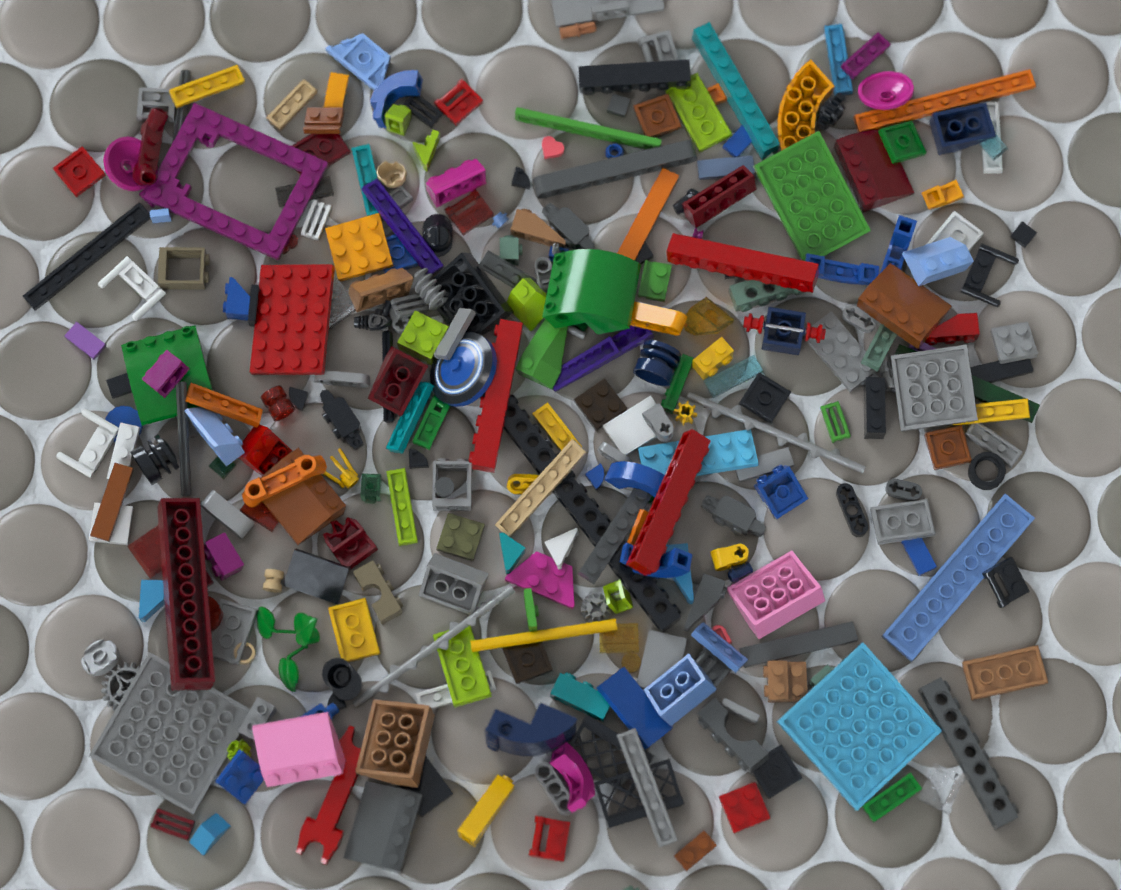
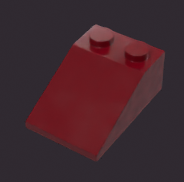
[368,346,428,416]

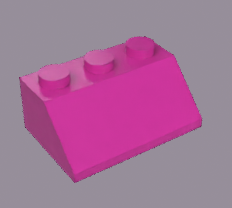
[426,158,486,208]

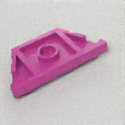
[505,551,575,609]

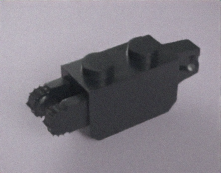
[320,389,364,451]

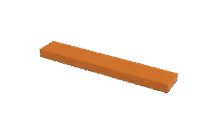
[617,168,679,260]

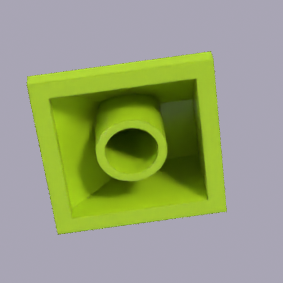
[507,278,547,332]

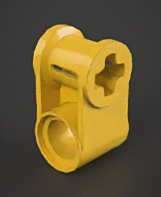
[710,544,749,571]

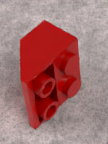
[238,424,292,476]

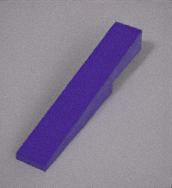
[553,326,654,392]

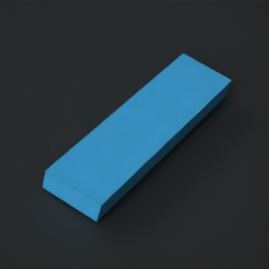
[824,24,853,96]

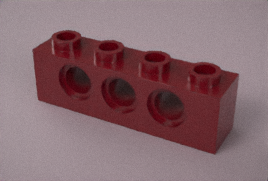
[682,165,757,228]

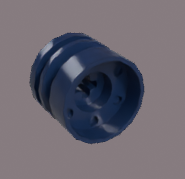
[633,340,681,387]

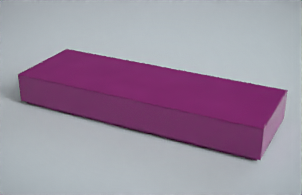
[840,32,891,80]

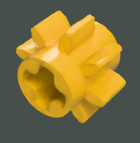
[674,401,697,426]

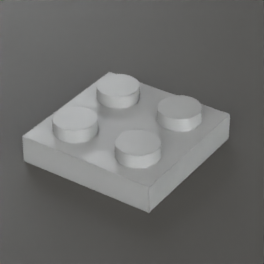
[990,322,1038,364]

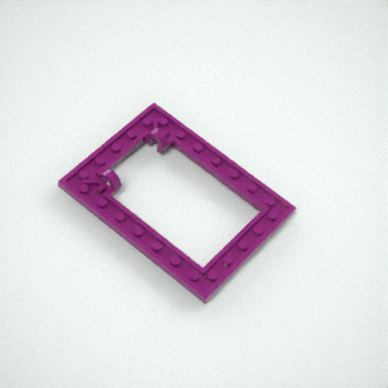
[143,103,328,261]

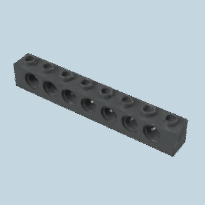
[918,677,1019,830]

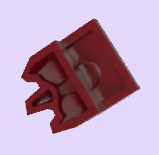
[323,517,378,570]

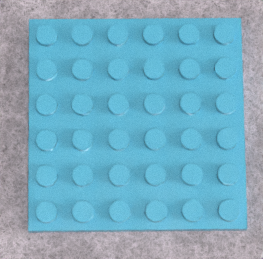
[776,643,942,811]

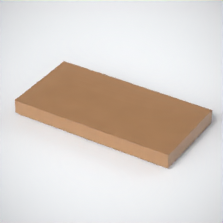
[962,645,1048,701]

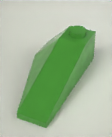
[515,319,568,390]

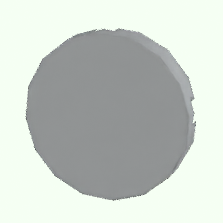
[81,640,120,676]

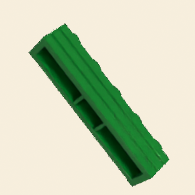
[661,354,694,414]

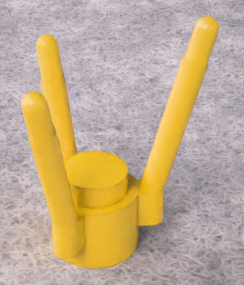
[323,448,359,489]

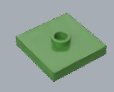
[524,588,539,632]

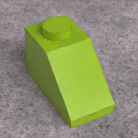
[385,104,412,136]

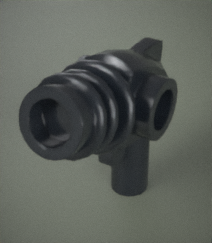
[354,300,392,332]

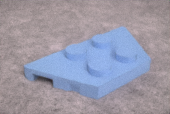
[325,33,390,91]

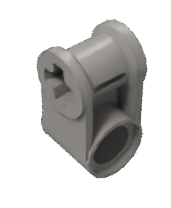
[535,257,552,292]
[642,403,674,442]

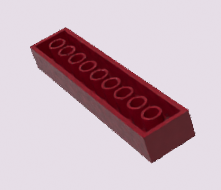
[157,498,215,690]

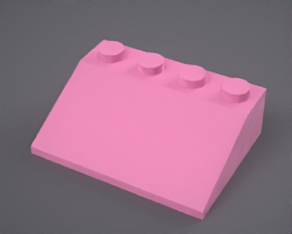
[727,551,825,639]
[252,712,346,787]

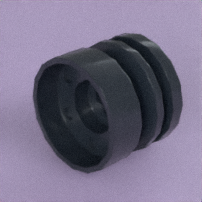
[130,434,180,485]

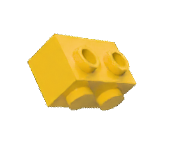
[692,337,734,380]

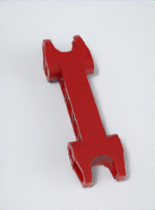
[296,725,361,866]

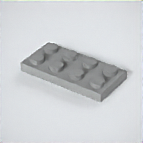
[803,311,880,392]

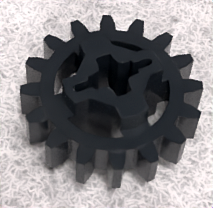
[817,93,847,131]

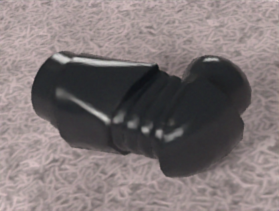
[672,188,699,215]

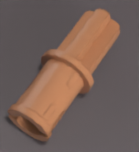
[559,22,596,39]

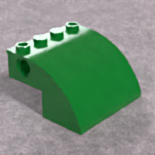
[542,249,641,335]
[121,325,213,426]

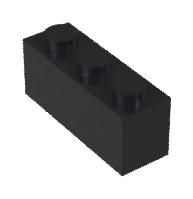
[863,377,886,439]

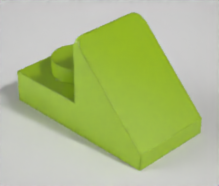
[412,130,440,171]

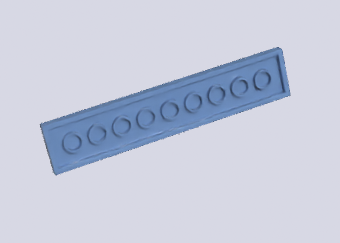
[882,494,1035,662]

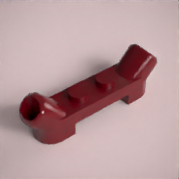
[132,107,169,186]

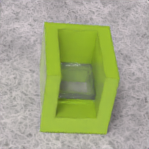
[603,580,633,614]

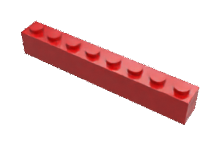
[666,233,819,293]
[469,319,523,473]
[626,429,711,576]

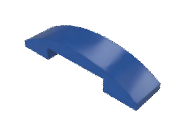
[805,253,879,285]

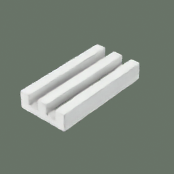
[301,200,332,241]

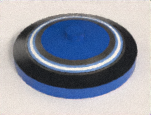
[430,332,497,407]

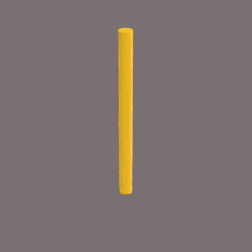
[470,618,617,652]

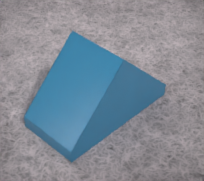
[189,813,231,856]

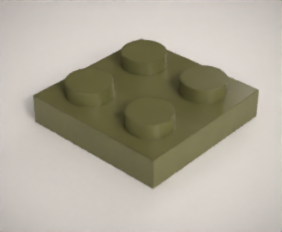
[436,513,485,561]

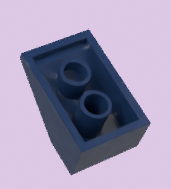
[929,102,996,155]

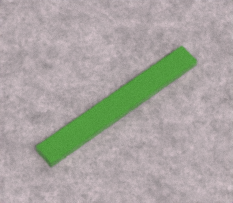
[515,107,662,150]

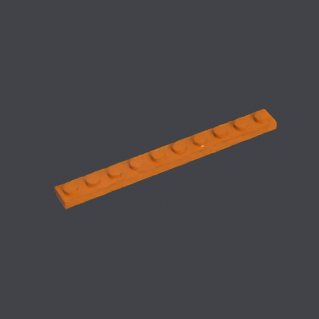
[853,69,1036,132]

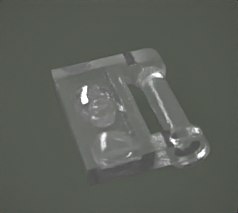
[917,763,966,815]

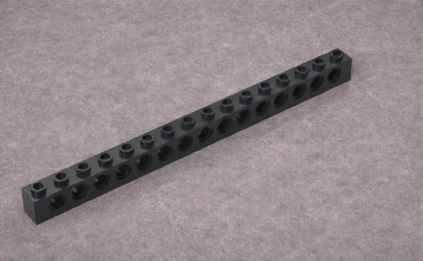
[480,392,681,633]

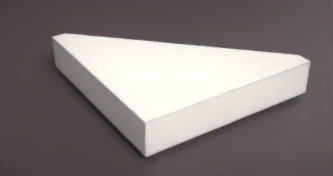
[545,528,579,570]

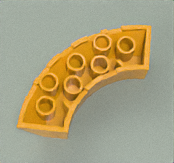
[777,59,834,151]

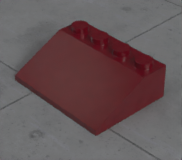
[834,129,914,213]

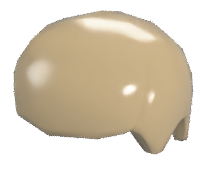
[376,161,407,188]

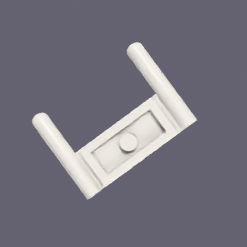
[98,256,166,321]
[56,409,119,478]

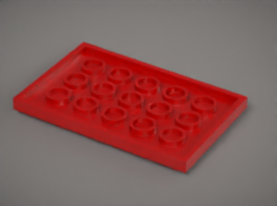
[249,264,335,375]

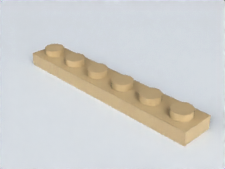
[495,439,587,537]

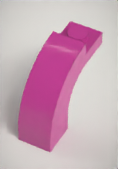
[550,742,595,813]

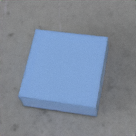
[150,208,171,224]

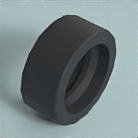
[968,452,1006,490]

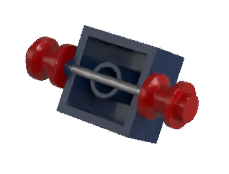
[743,307,826,355]

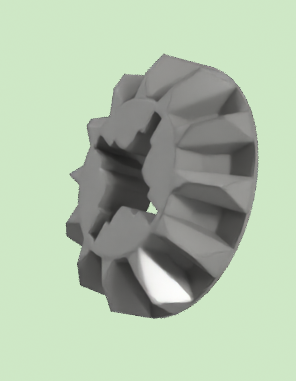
[581,593,612,622]

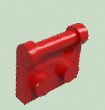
[434,79,483,126]
[528,816,570,862]

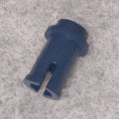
[727,561,753,582]

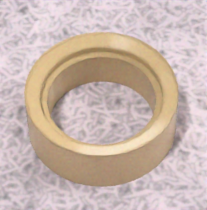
[234,642,256,664]

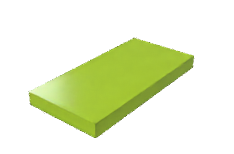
[665,73,732,153]
[433,626,492,708]

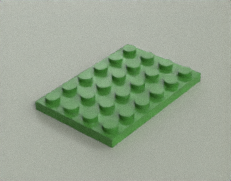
[753,131,871,261]

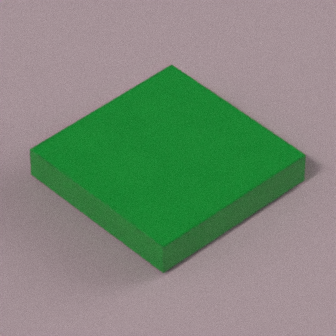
[878,120,927,164]

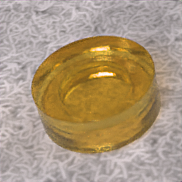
[621,653,641,673]

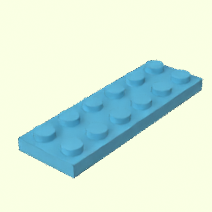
[638,430,758,476]

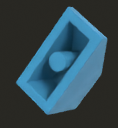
[139,580,165,622]

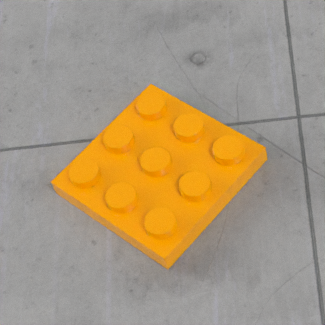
[325,213,394,282]

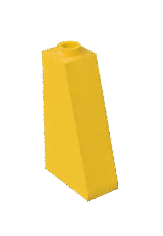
[457,775,515,847]

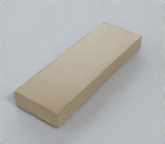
[266,79,318,131]

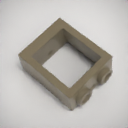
[158,247,210,290]

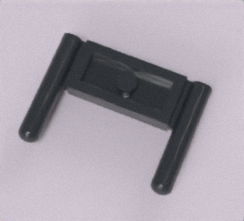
[961,243,1019,307]

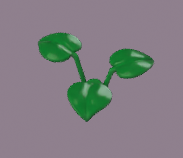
[257,607,320,692]

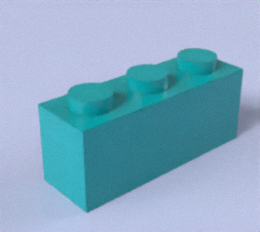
[550,673,611,722]

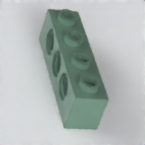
[729,280,804,312]

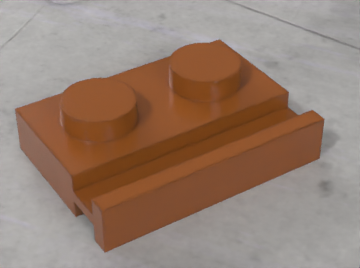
[303,107,345,134]

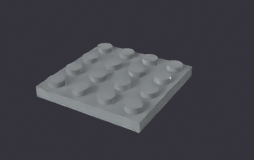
[891,344,978,432]

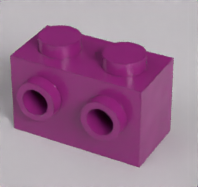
[142,349,189,398]
[204,532,244,581]

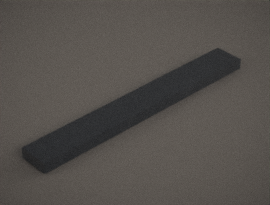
[22,202,151,311]

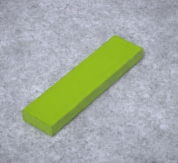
[386,468,418,546]

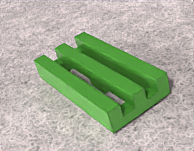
[820,401,851,443]

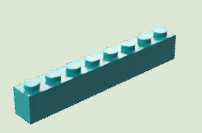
[692,22,780,160]

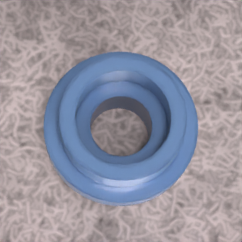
[492,212,509,228]

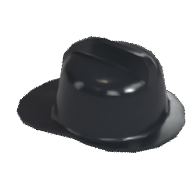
[423,214,453,257]
[322,658,362,701]

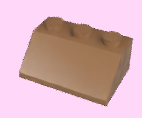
[348,268,413,312]

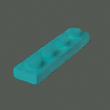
[351,144,381,216]
[386,381,434,454]

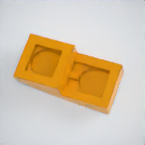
[324,72,349,108]
[921,180,964,210]

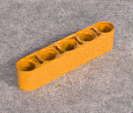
[630,302,687,336]

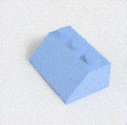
[902,237,974,287]
[184,407,245,466]

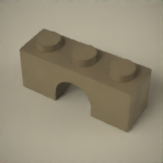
[353,560,404,625]

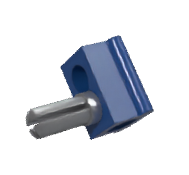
[549,243,569,262]

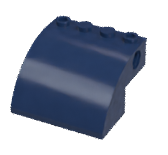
[484,702,577,757]

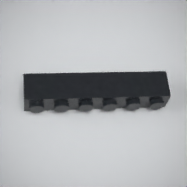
[578,59,691,95]

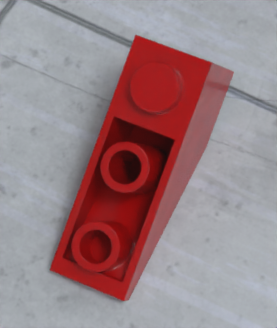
[924,313,980,346]

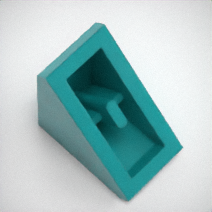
[499,532,526,575]

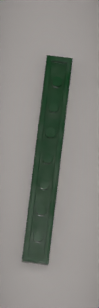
[894,344,1040,423]

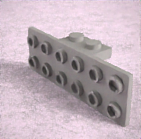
[551,0,664,27]

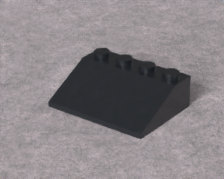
[430,252,514,336]

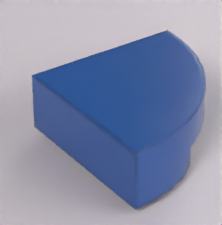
[585,463,604,490]

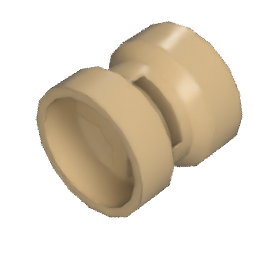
[262,569,284,593]

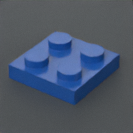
[215,750,264,805]

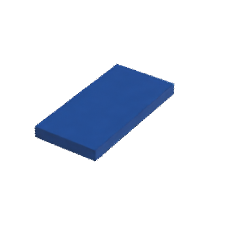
[596,667,673,750]

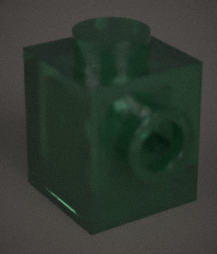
[360,473,382,504]

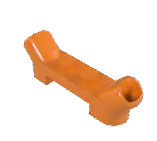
[242,455,327,507]

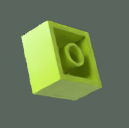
[397,310,449,366]

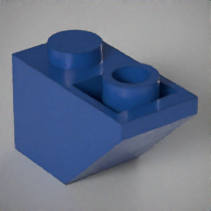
[223,277,250,320]

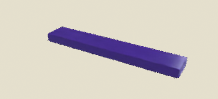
[361,179,444,275]

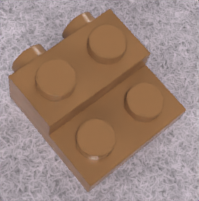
[763,660,808,703]

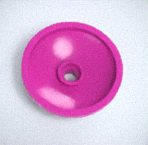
[858,71,914,110]
[103,137,157,191]

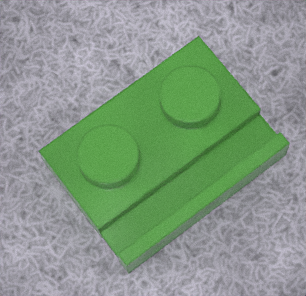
[638,260,672,302]

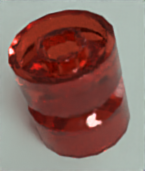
[260,385,295,421]

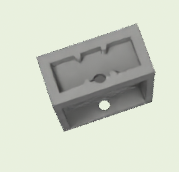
[432,458,472,511]

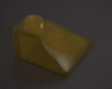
[684,297,735,336]

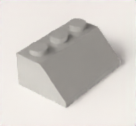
[419,553,489,615]

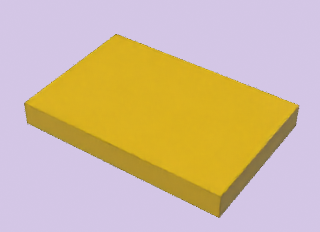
[328,598,380,662]

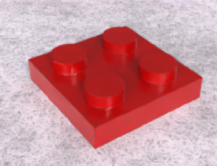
[53,146,106,198]
[718,782,771,834]

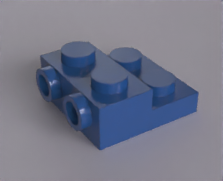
[754,464,808,519]

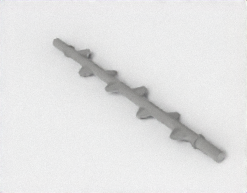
[686,392,866,473]
[352,586,515,708]

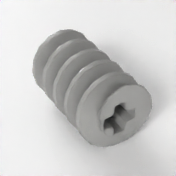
[411,268,448,310]

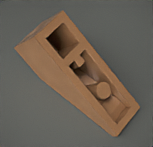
[511,209,566,248]

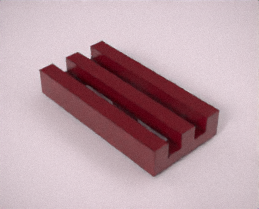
[150,808,195,841]

